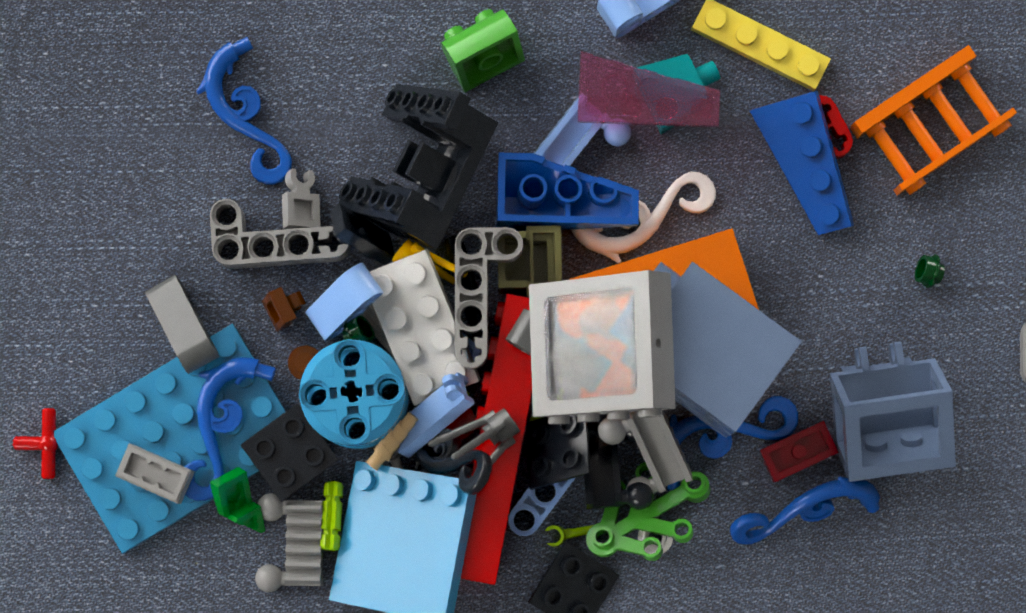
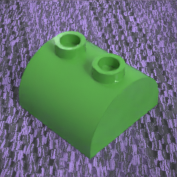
[440,9,525,92]

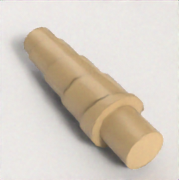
[366,412,418,471]

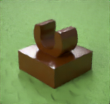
[262,287,306,332]

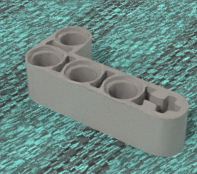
[210,199,351,269]
[455,227,524,369]

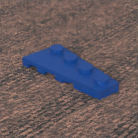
[749,91,854,235]

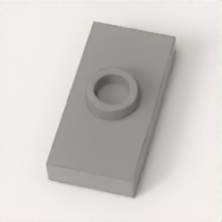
[115,443,195,504]

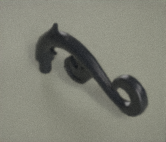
[414,428,492,495]

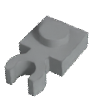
[282,168,321,229]

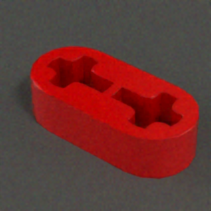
[819,95,853,159]

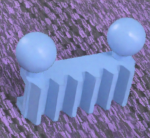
[534,94,631,166]

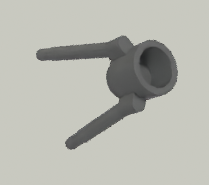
[428,408,520,465]

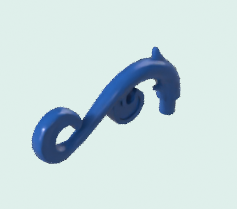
[196,37,292,185]
[185,357,276,501]
[666,396,798,491]
[730,476,880,545]

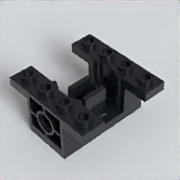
[337,84,498,249]

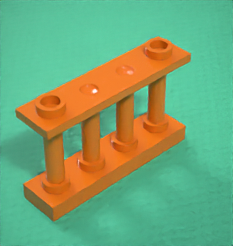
[850,45,1017,196]

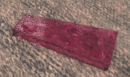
[578,51,720,128]

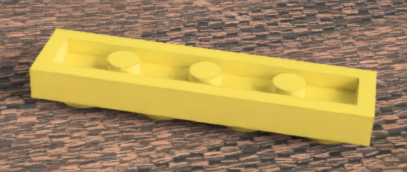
[691,0,831,91]

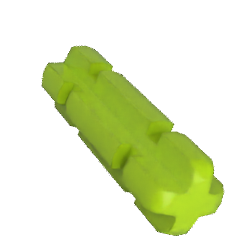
[320,481,344,551]

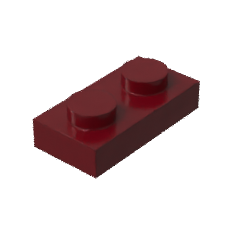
[759,421,839,483]

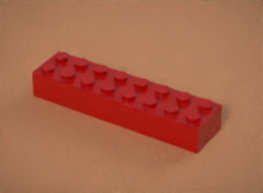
[461,294,532,585]

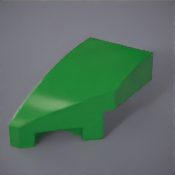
[210,467,265,533]

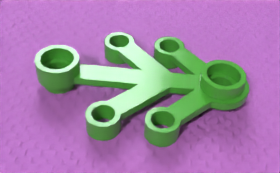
[586,462,711,561]

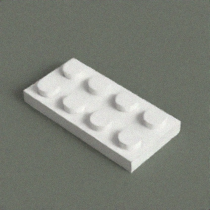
[369,248,481,406]

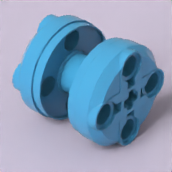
[299,339,409,450]

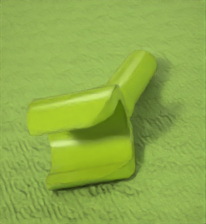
[545,525,593,546]

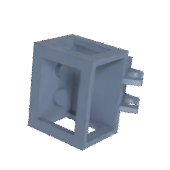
[830,341,956,482]

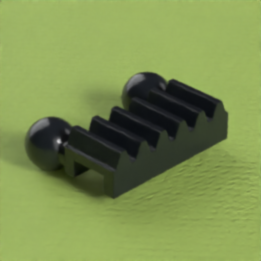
[584,431,654,510]

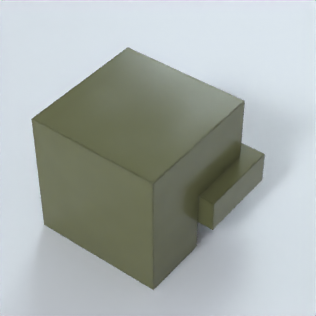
[498,226,562,298]

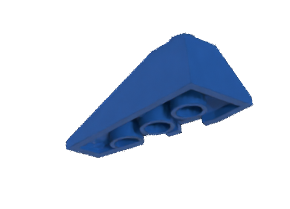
[496,152,639,231]

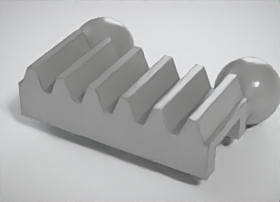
[598,410,693,494]
[255,493,324,592]

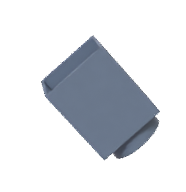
[609,261,802,438]

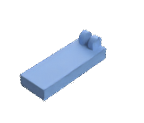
[398,372,474,458]

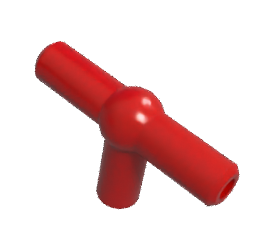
[13,408,58,479]

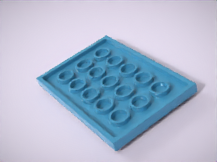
[54,323,286,554]

